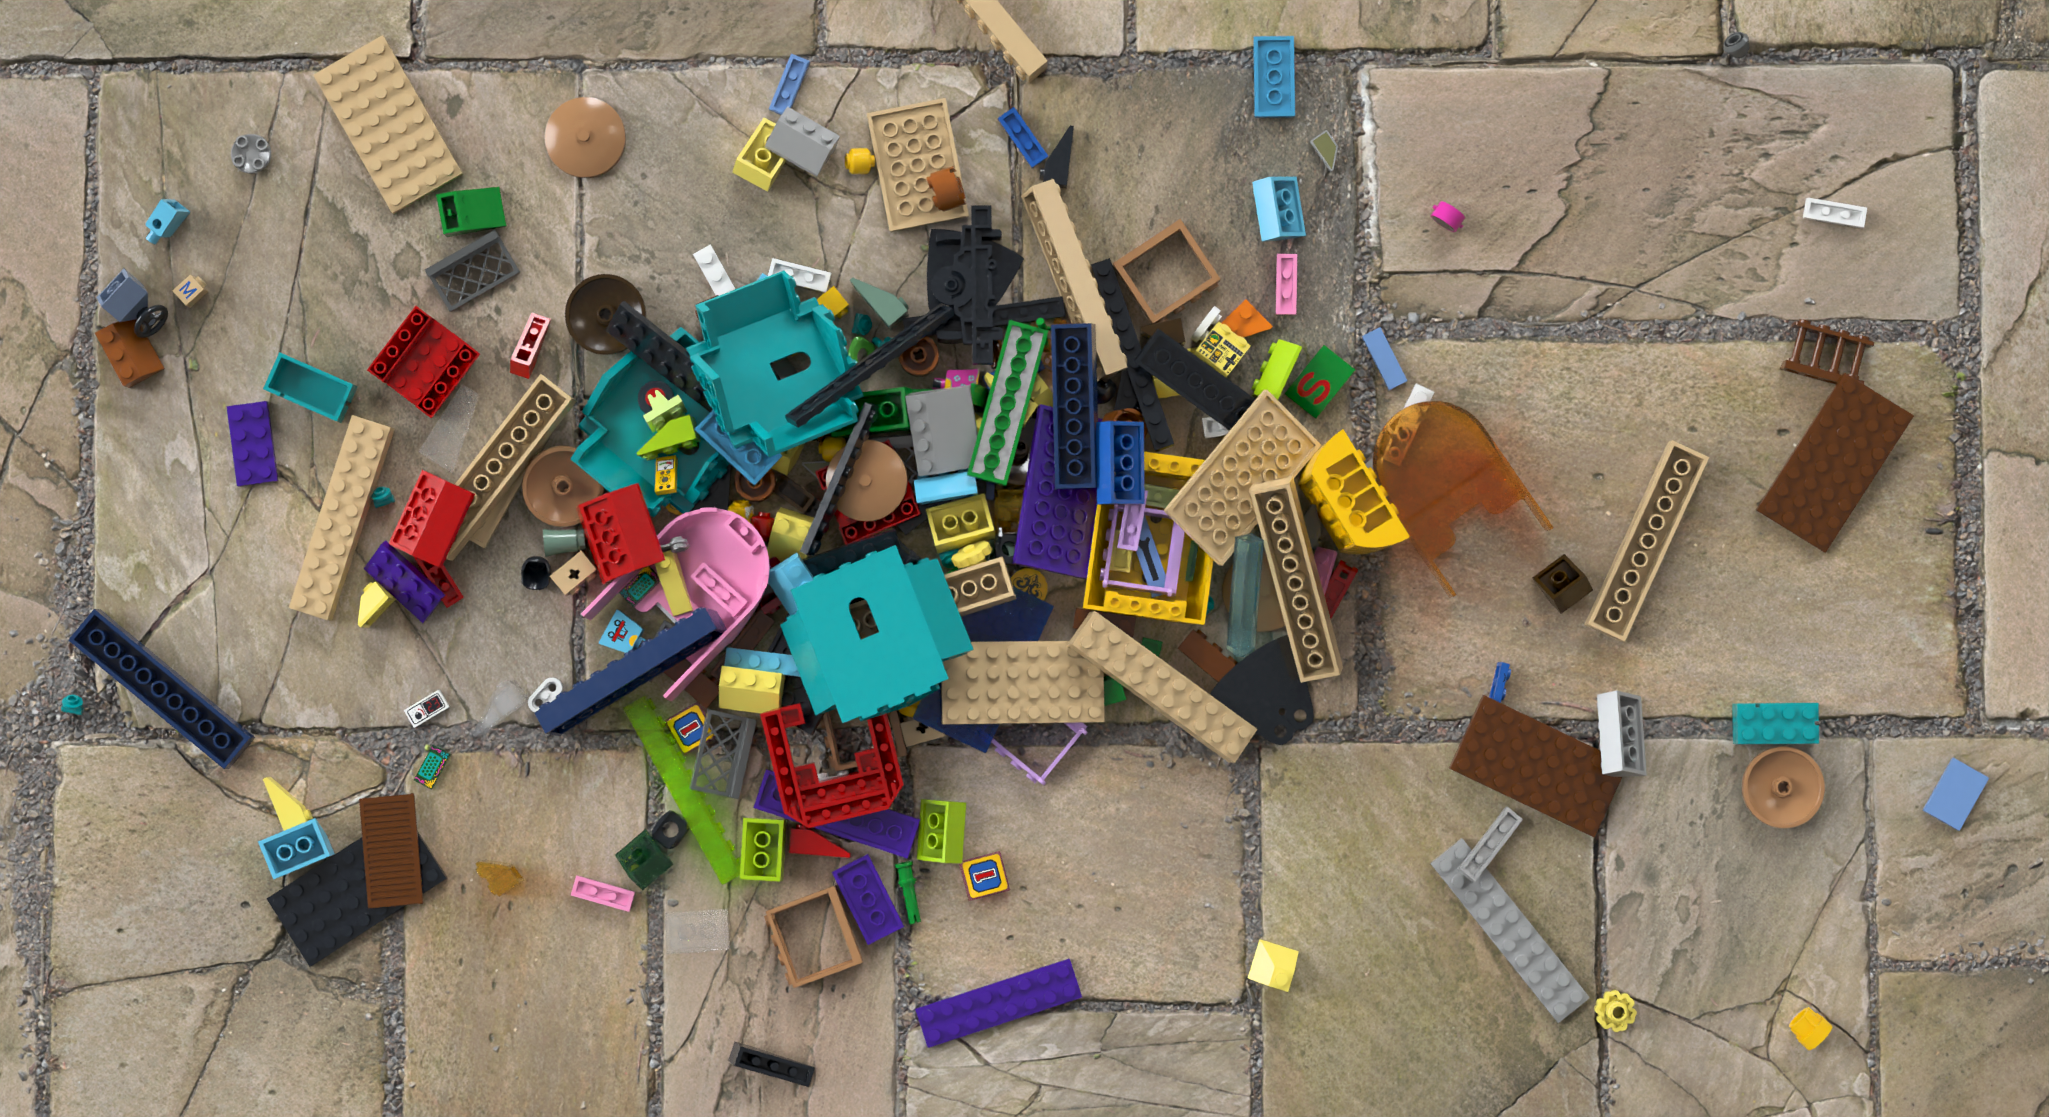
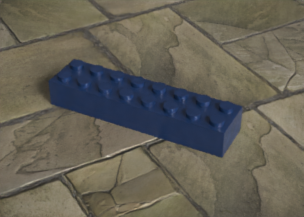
[1051,323,1098,489]

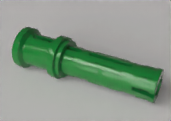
[895,861,921,924]

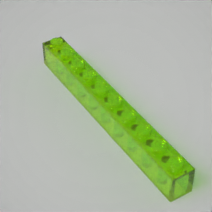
[623,696,741,885]

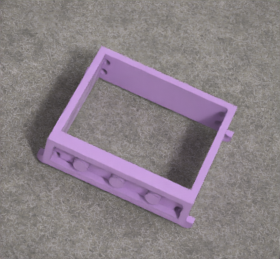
[1100,504,1185,597]
[975,722,1088,785]

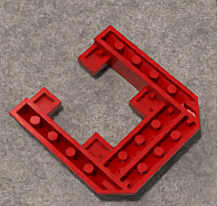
[760,703,904,828]

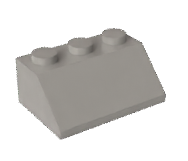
[764,107,840,177]

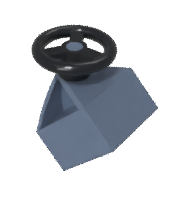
[96,268,168,338]

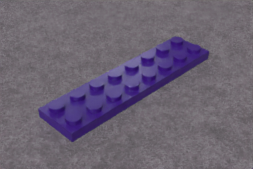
[753,769,920,859]
[915,958,1082,1048]

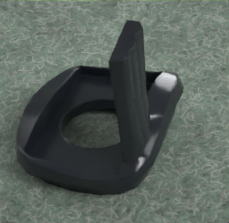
[994,527,1017,565]
[652,810,690,849]

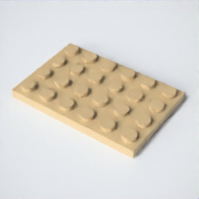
[867,98,969,232]

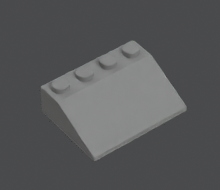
[905,385,978,476]

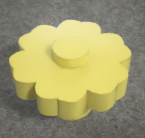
[951,540,992,568]
[1594,990,1637,1032]

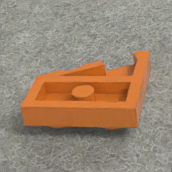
[1222,299,1273,338]

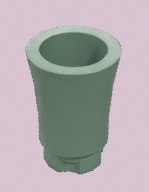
[543,529,586,557]

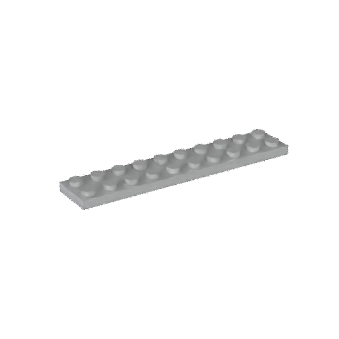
[1430,838,1590,1023]

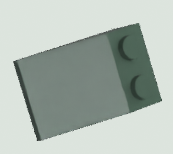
[850,278,909,330]

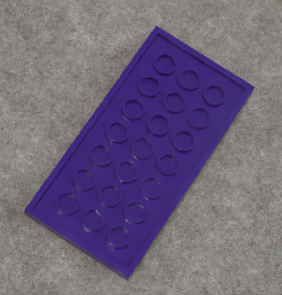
[1012,404,1102,580]

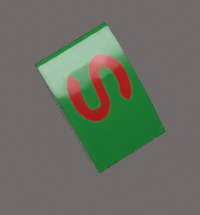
[1285,345,1355,419]

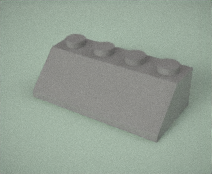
[1597,690,1647,777]

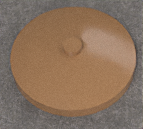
[545,97,626,178]
[826,440,908,521]
[522,446,604,527]
[1222,551,1285,632]
[1742,747,1825,828]

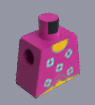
[932,369,980,409]

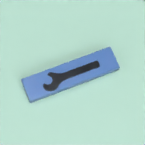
[1136,515,1166,598]

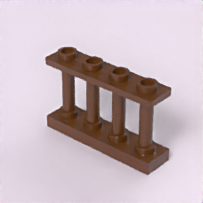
[1780,319,1875,385]

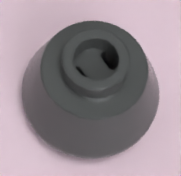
[1723,32,1750,58]

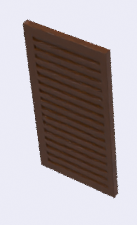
[359,793,424,908]

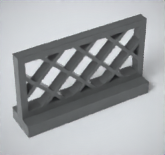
[425,230,520,311]
[689,709,757,799]

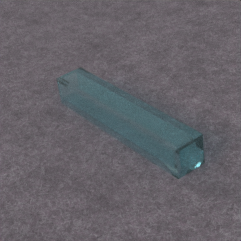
[1226,533,1264,657]

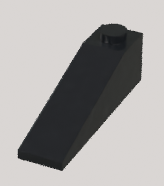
[728,1041,815,1087]

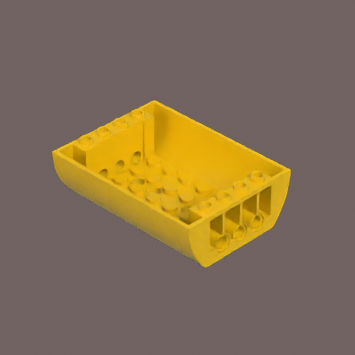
[1298,429,1410,555]
[1083,452,1213,625]

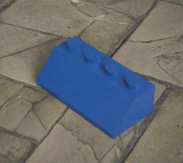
[1096,421,1145,505]

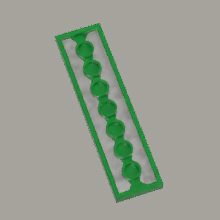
[967,320,1048,486]

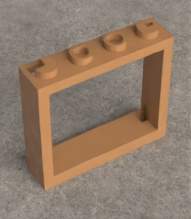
[1113,219,1220,324]
[820,710,908,771]
[764,885,863,988]

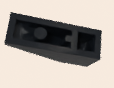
[1039,125,1074,189]

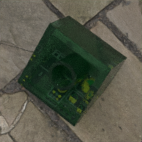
[615,829,674,890]

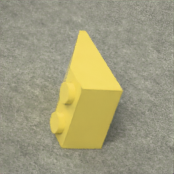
[732,118,786,192]
[767,507,814,562]

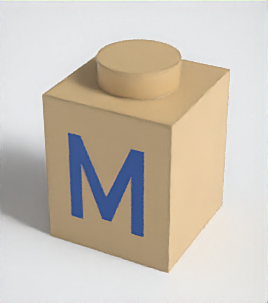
[172,275,209,308]

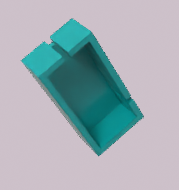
[263,352,358,423]
[1732,703,1819,744]

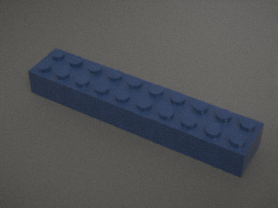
[534,607,727,736]
[68,609,256,769]

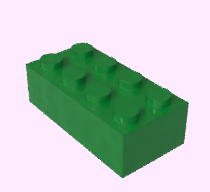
[831,387,913,438]

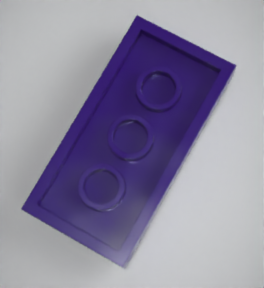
[226,401,279,487]
[364,541,445,623]
[832,854,904,945]

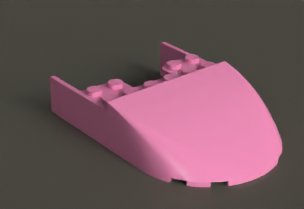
[581,508,770,701]

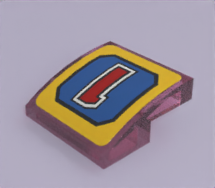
[664,701,717,756]
[959,851,1010,901]

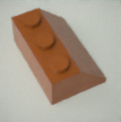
[95,319,165,388]

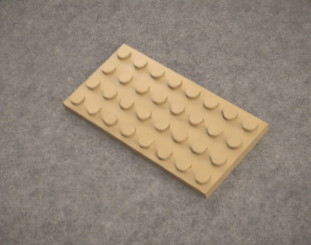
[313,35,463,214]
[1163,390,1321,566]
[941,641,1104,724]

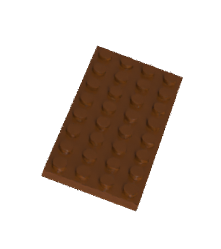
[1756,373,1914,553]
[1449,695,1622,837]

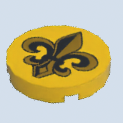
[1010,568,1048,608]

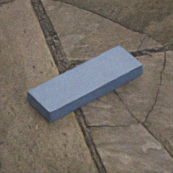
[769,54,810,115]
[1362,327,1407,390]

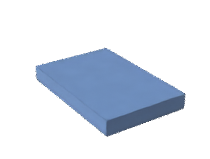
[1922,758,1989,831]

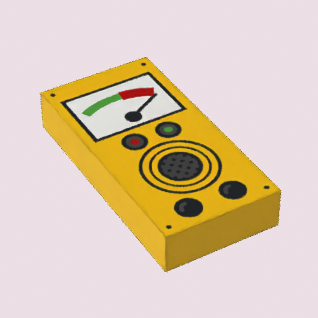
[655,455,678,495]

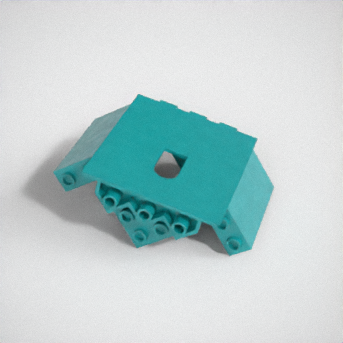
[686,270,864,457]
[571,327,730,518]
[780,545,974,723]

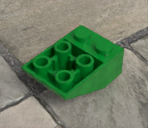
[436,187,507,237]

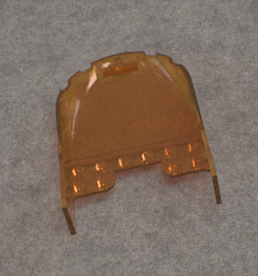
[1373,401,1554,598]

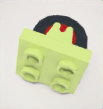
[638,381,687,433]

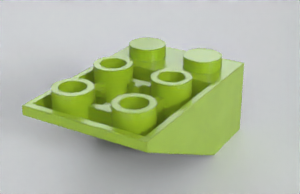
[637,415,701,460]

